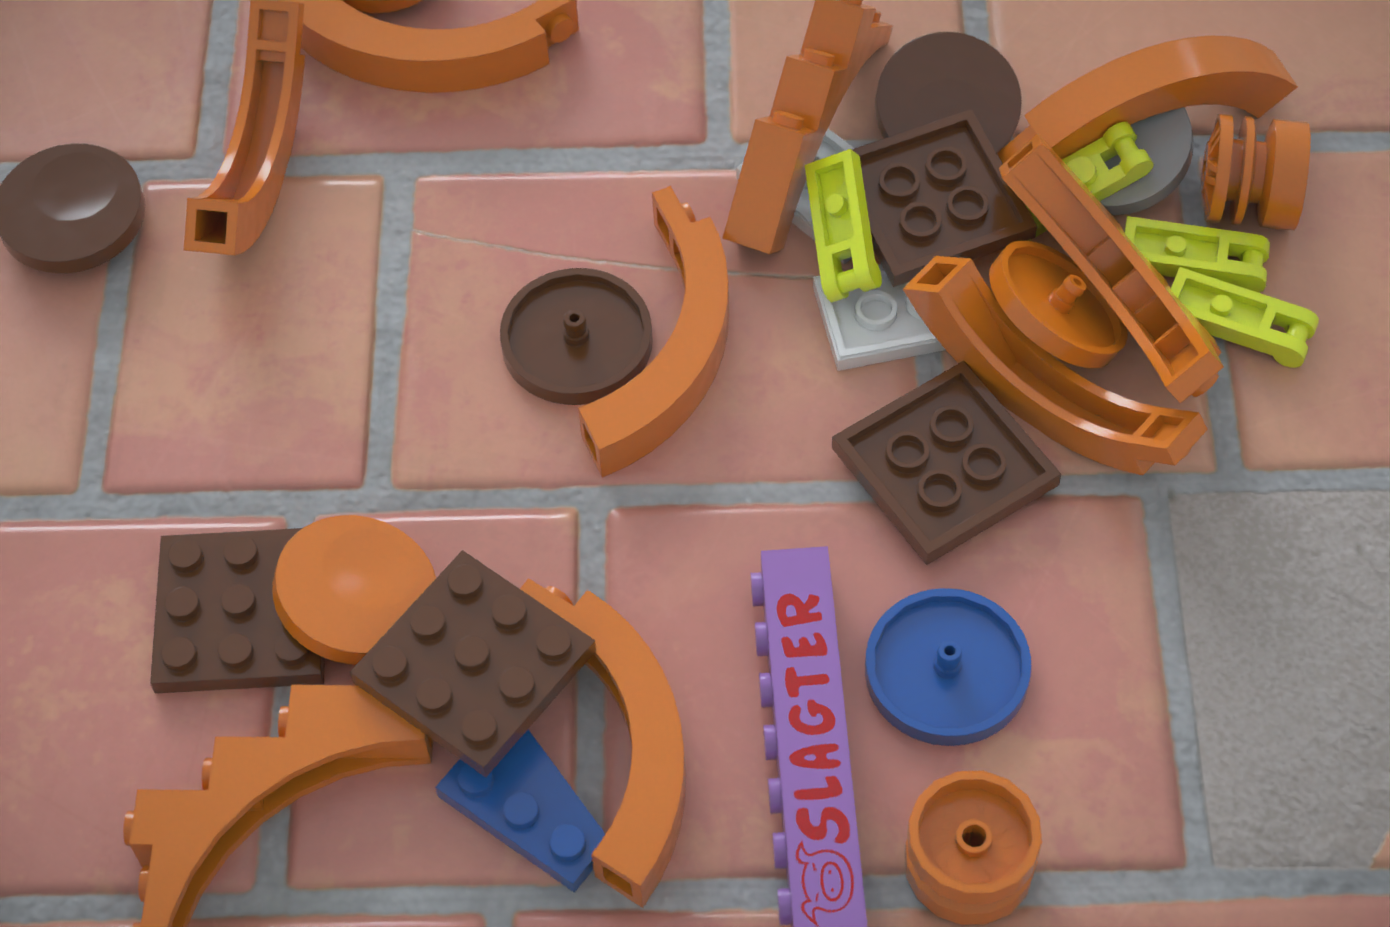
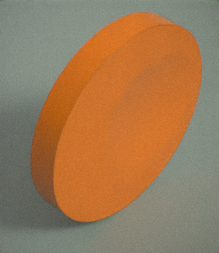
[989,241,1128,368]
[272,515,436,665]

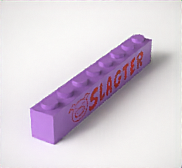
[750,546,868,927]

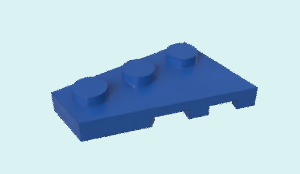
[435,729,605,893]

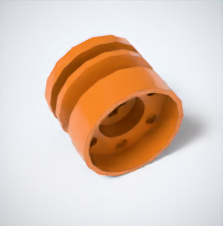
[1200,114,1311,231]

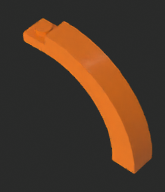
[184,0,306,256]
[277,0,579,93]
[997,35,1298,164]
[578,186,729,478]
[903,256,1208,476]
[520,578,686,908]

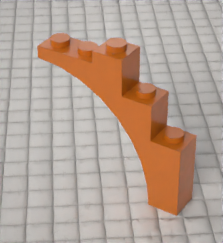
[722,0,893,254]
[999,134,1224,403]
[123,685,433,927]

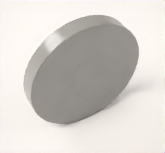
[1100,108,1194,215]

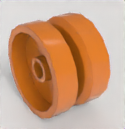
[905,770,1042,925]

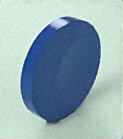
[865,588,1031,746]

